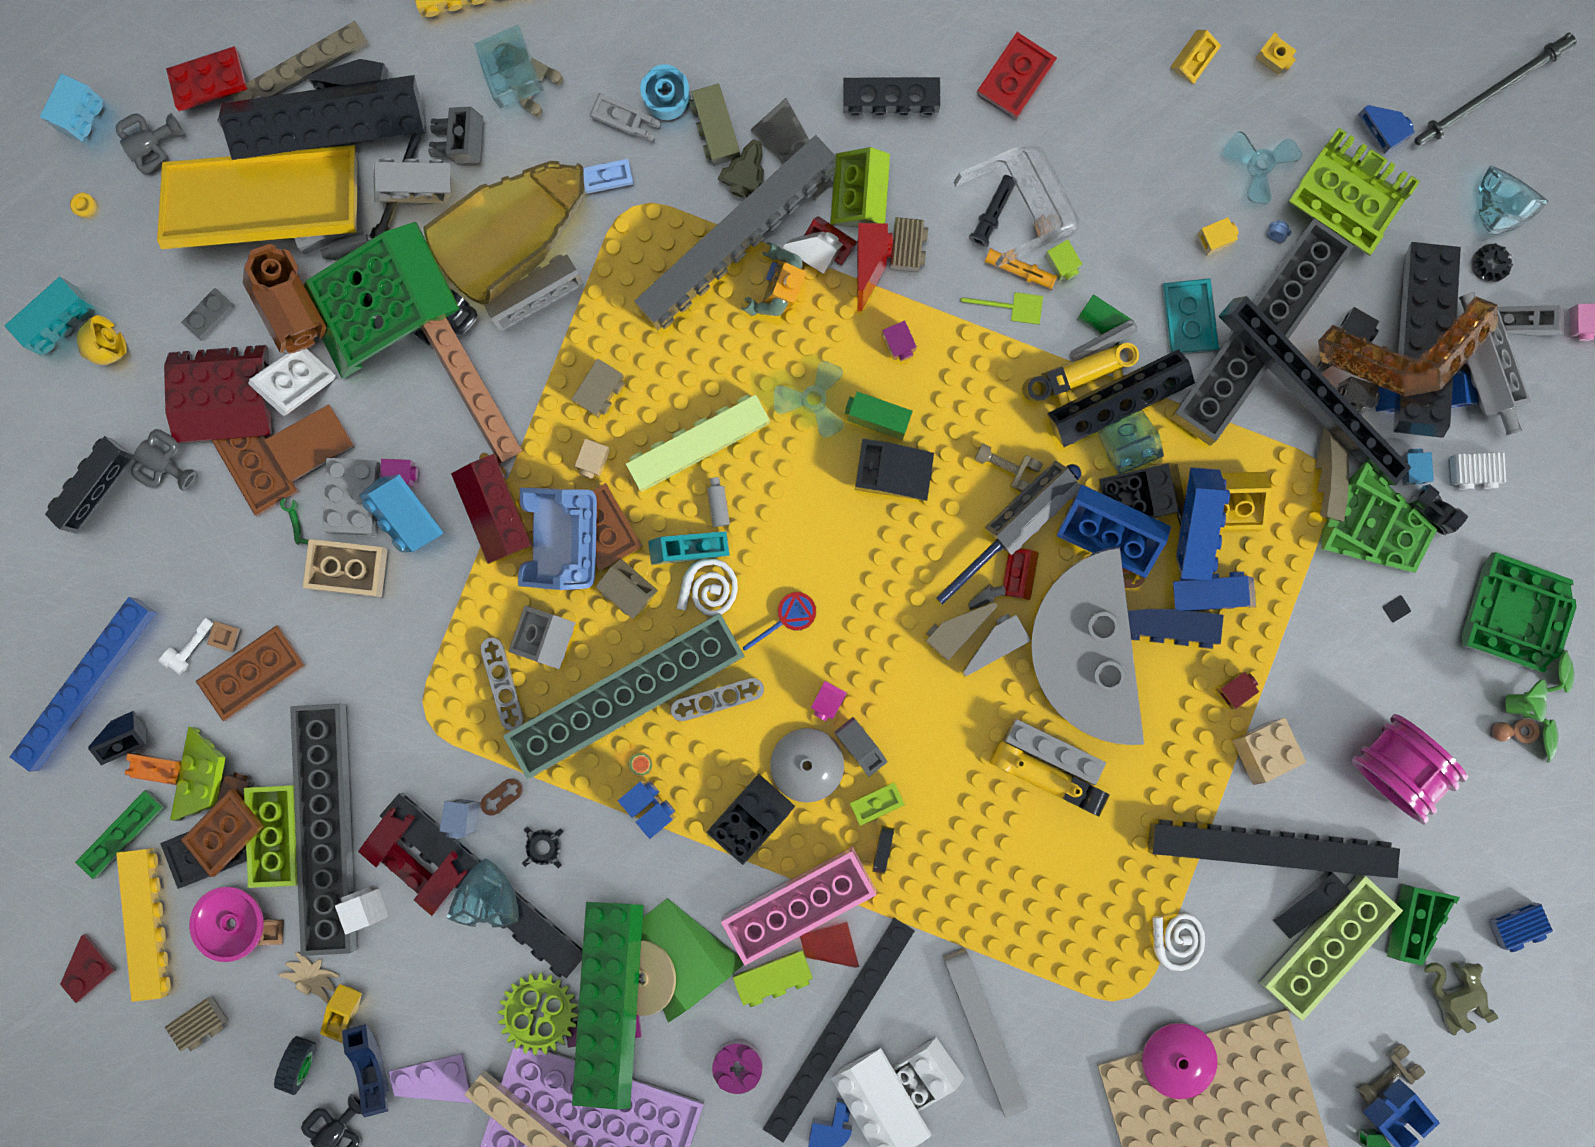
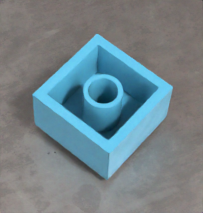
[40,73,103,142]

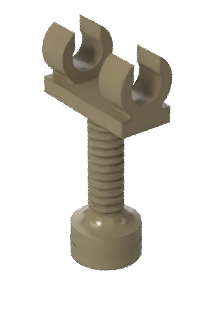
[974,443,1043,492]
[1357,1044,1425,1105]

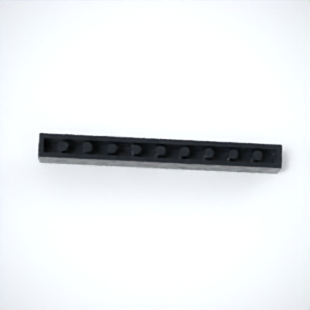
[1218,296,1411,485]
[380,793,583,978]
[1148,819,1400,878]

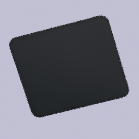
[1383,595,1411,622]

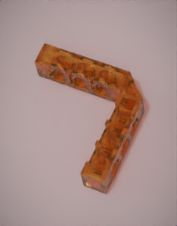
[1318,296,1498,396]

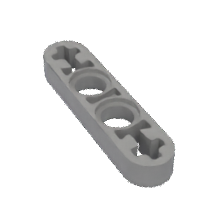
[481,638,524,731]
[671,678,764,721]

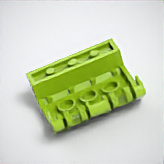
[1288,127,1420,256]

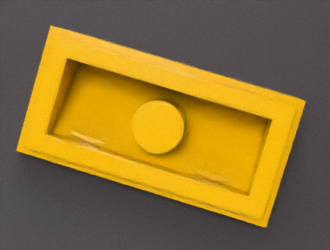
[1170,30,1222,84]

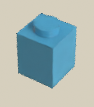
[1401,448,1434,485]

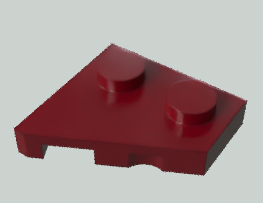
[60,933,117,1003]

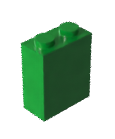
[845,391,913,440]

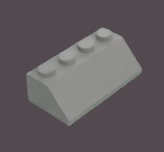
[482,254,584,331]

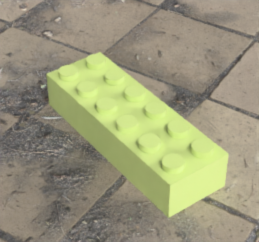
[1260,875,1403,1021]

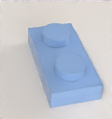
[581,159,633,194]

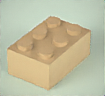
[303,539,388,598]

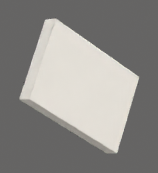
[248,348,336,416]

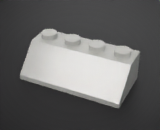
[831,1048,931,1147]

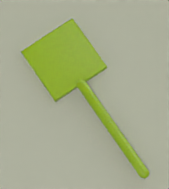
[960,292,1043,325]

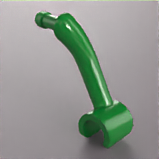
[280,498,309,545]

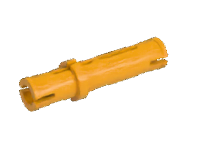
[985,248,1057,290]

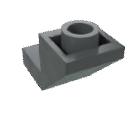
[834,717,888,777]

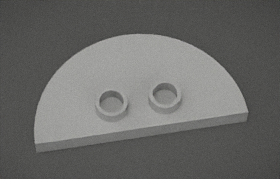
[1032,546,1144,745]

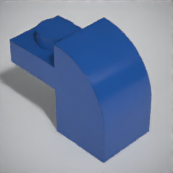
[808,1098,852,1147]

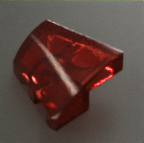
[800,921,859,968]

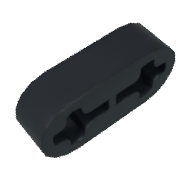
[872,826,894,874]

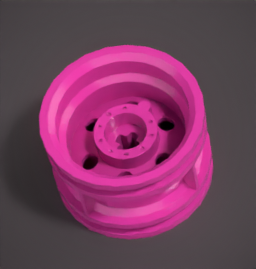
[1351,714,1468,824]

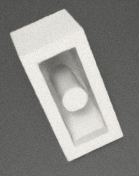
[783,231,843,274]

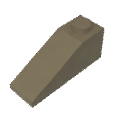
[925,603,998,661]

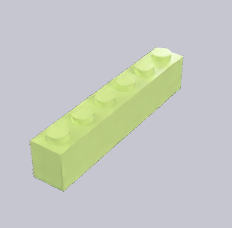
[626,394,770,492]

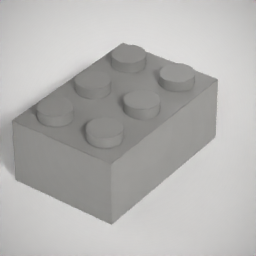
[373,158,450,203]
[322,458,381,536]

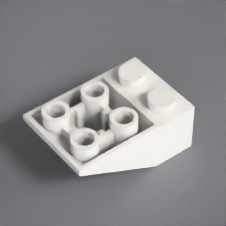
[892,1037,965,1112]

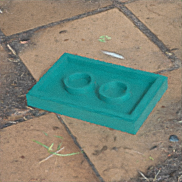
[1161,278,1219,355]

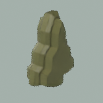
[718,139,764,199]

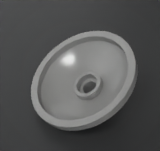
[770,728,844,802]

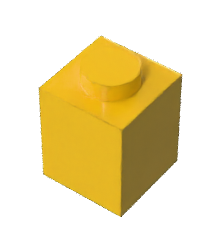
[1197,217,1239,255]

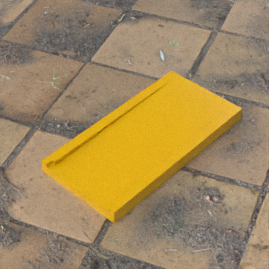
[157,145,358,249]

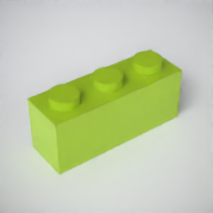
[733,948,813,1007]

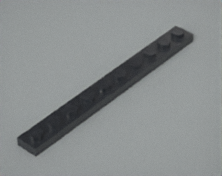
[762,917,915,1143]

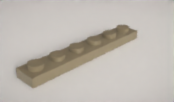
[232,21,369,101]

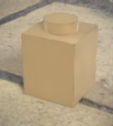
[575,439,610,479]

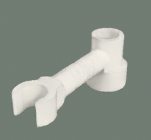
[158,618,214,675]

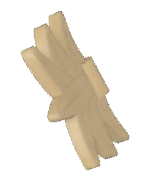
[278,952,339,1003]

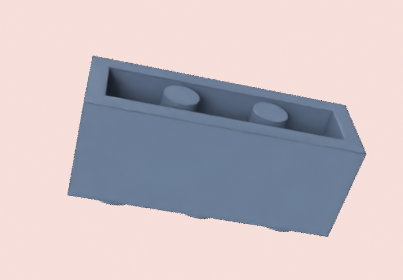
[440,798,480,839]

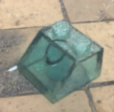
[1098,410,1164,475]

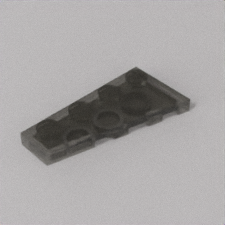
[750,98,833,202]

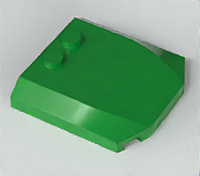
[1462,552,1577,673]

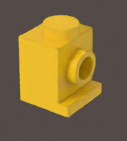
[1256,32,1297,75]

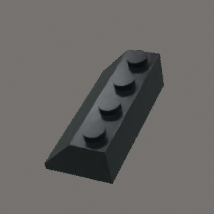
[45,436,133,534]

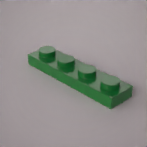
[75,790,164,879]

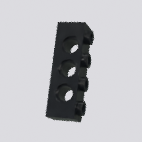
[843,77,940,116]

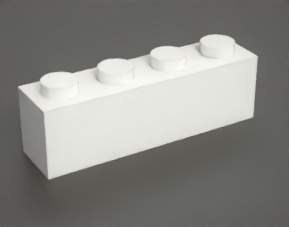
[335,887,389,935]

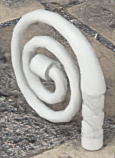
[676,559,738,616]
[1153,913,1205,971]

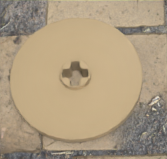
[637,940,676,1016]

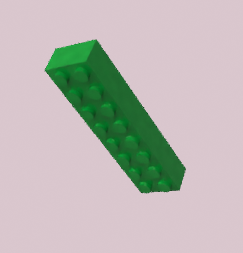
[572,902,644,1110]

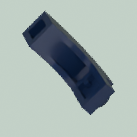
[342,1024,389,1118]

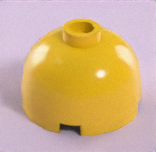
[76,315,127,365]

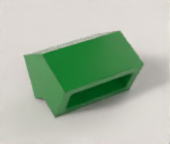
[1359,1129,1392,1147]

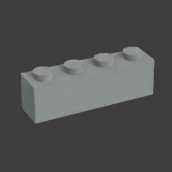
[1003,719,1106,785]

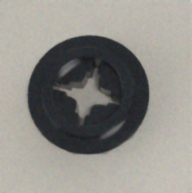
[1473,243,1514,282]

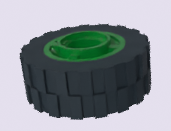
[274,1035,317,1095]

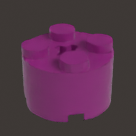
[712,1039,763,1094]

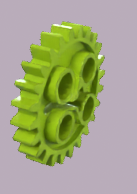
[497,973,578,1056]

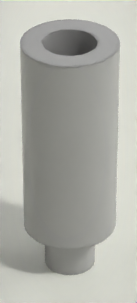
[320,232,369,260]
[707,477,730,527]

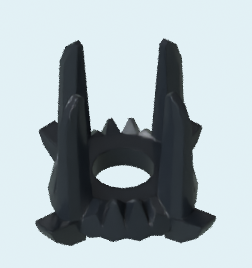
[522,826,564,869]

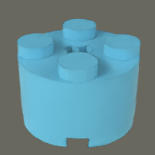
[640,64,690,120]

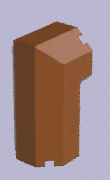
[243,244,326,354]

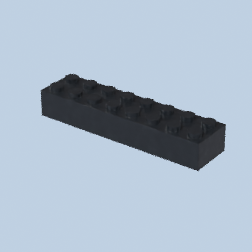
[219,75,425,160]
[1393,242,1461,438]

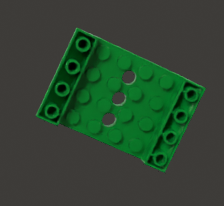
[304,222,460,379]

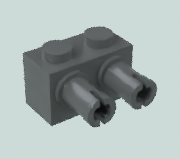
[428,106,483,164]

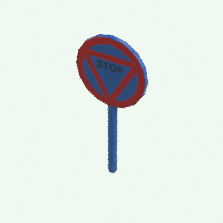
[743,592,816,651]

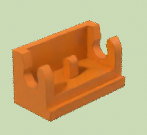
[125,753,181,785]

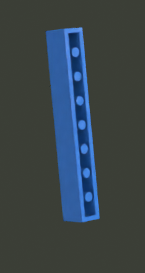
[10,597,157,772]

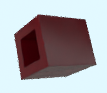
[1216,672,1260,709]

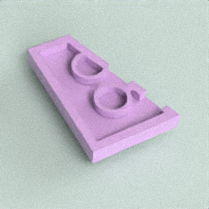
[389,1053,473,1103]

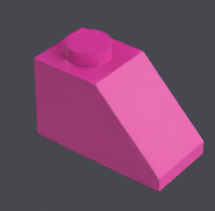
[811,681,847,721]

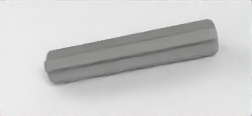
[1071,320,1138,361]

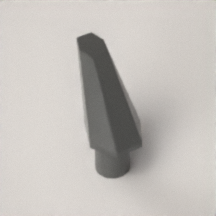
[969,584,1006,610]

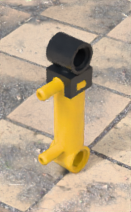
[1022,343,1139,406]
[991,741,1110,817]

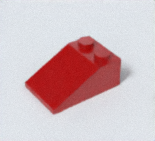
[857,223,893,311]

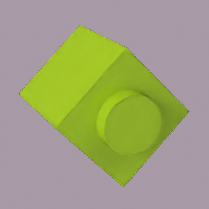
[1044,239,1083,281]

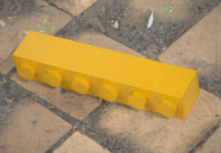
[116,848,171,1002]

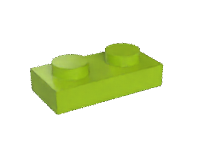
[850,782,905,826]

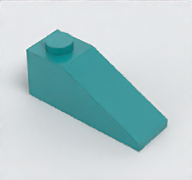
[648,531,730,565]

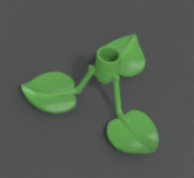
[1506,650,1575,763]

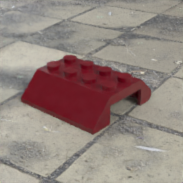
[164,345,272,443]

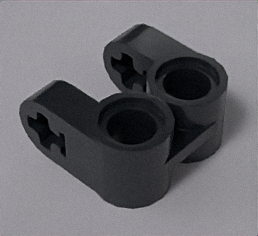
[1408,484,1468,536]

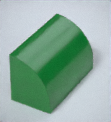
[1076,294,1134,345]

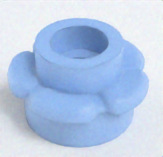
[1268,220,1292,242]

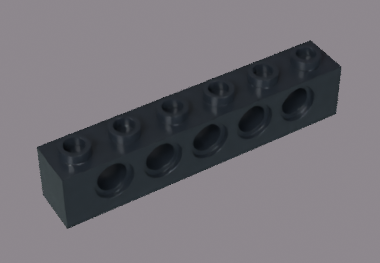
[1047,349,1195,447]

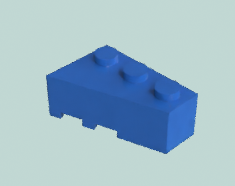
[1173,572,1256,611]

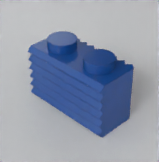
[1489,902,1553,952]

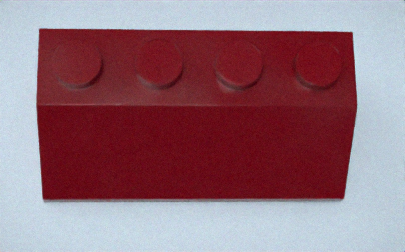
[451,454,533,564]

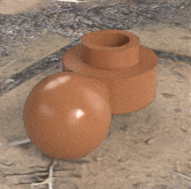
[1492,719,1540,743]

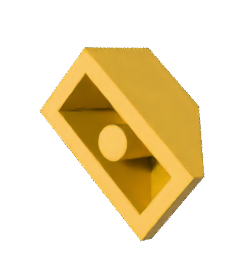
[320,984,362,1044]

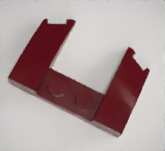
[358,807,467,916]

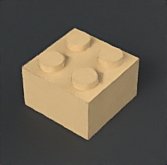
[1232,717,1307,785]

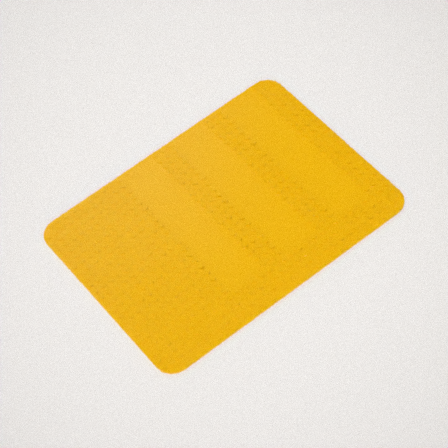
[422,202,1327,1002]

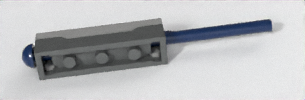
[936,460,1082,605]

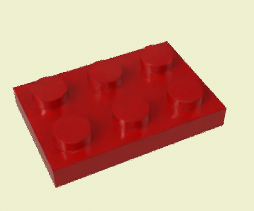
[977,32,1057,119]
[166,46,247,112]

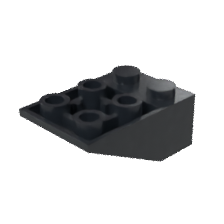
[855,439,934,501]
[1099,463,1185,518]
[706,773,795,865]

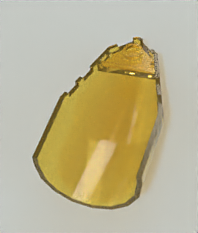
[423,161,584,305]

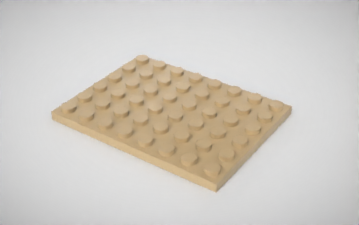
[1097,1009,1329,1147]

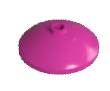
[189,887,264,962]
[1142,1023,1218,1099]

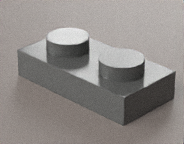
[181,288,235,340]

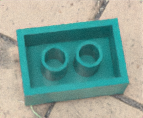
[4,276,94,356]

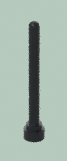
[369,133,421,239]

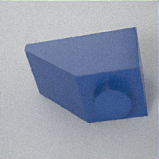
[1358,105,1415,154]

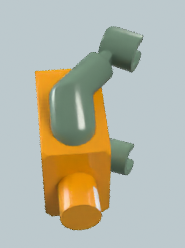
[741,242,806,316]

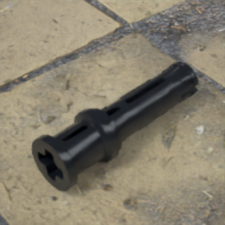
[969,175,1017,247]

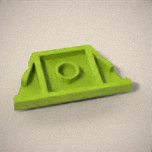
[170,727,226,821]

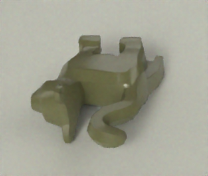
[1424,962,1499,1036]

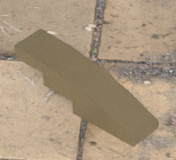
[1315,425,1349,522]

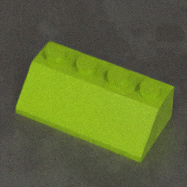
[244,785,297,888]

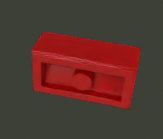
[804,216,857,266]
[1003,548,1039,600]

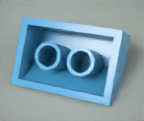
[359,474,443,553]

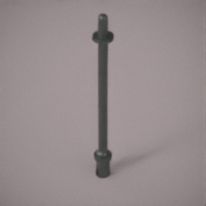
[1414,32,1577,146]

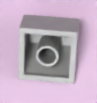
[509,606,576,669]

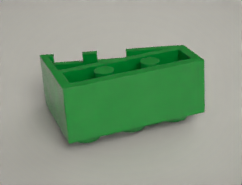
[1387,884,1460,966]

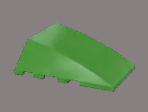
[1322,462,1437,573]
[641,898,744,1023]

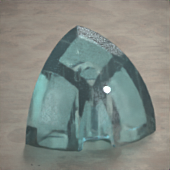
[1479,165,1549,234]
[447,858,519,928]

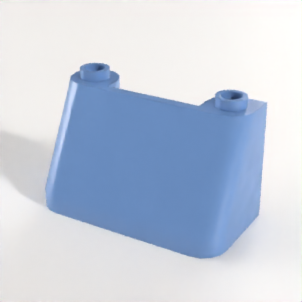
[518,488,597,590]

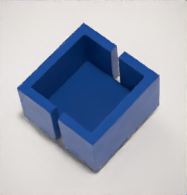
[618,780,676,839]
[1363,1079,1440,1147]

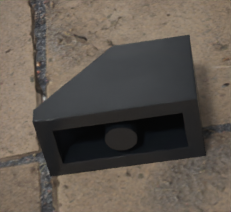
[88,711,146,766]

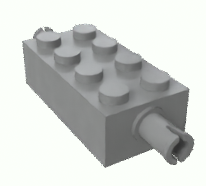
[1456,292,1531,436]

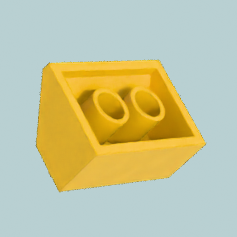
[1220,472,1272,530]

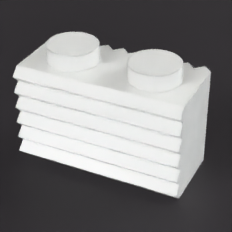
[1449,453,1506,490]

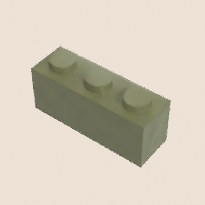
[689,83,741,166]

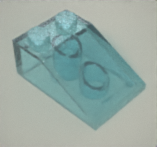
[474,25,544,109]

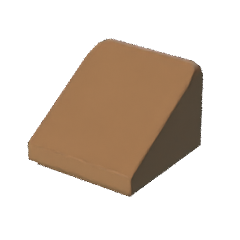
[257,919,283,945]

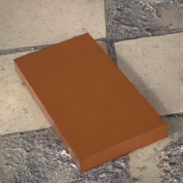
[212,436,299,516]
[196,625,306,721]

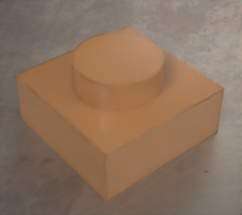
[207,621,240,652]

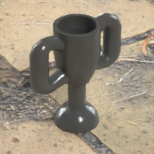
[115,113,184,173]
[131,429,197,491]

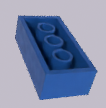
[1176,467,1230,581]
[1057,484,1171,578]

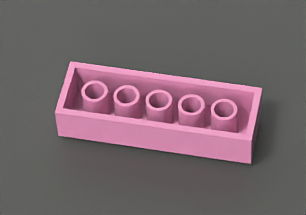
[721,846,876,966]

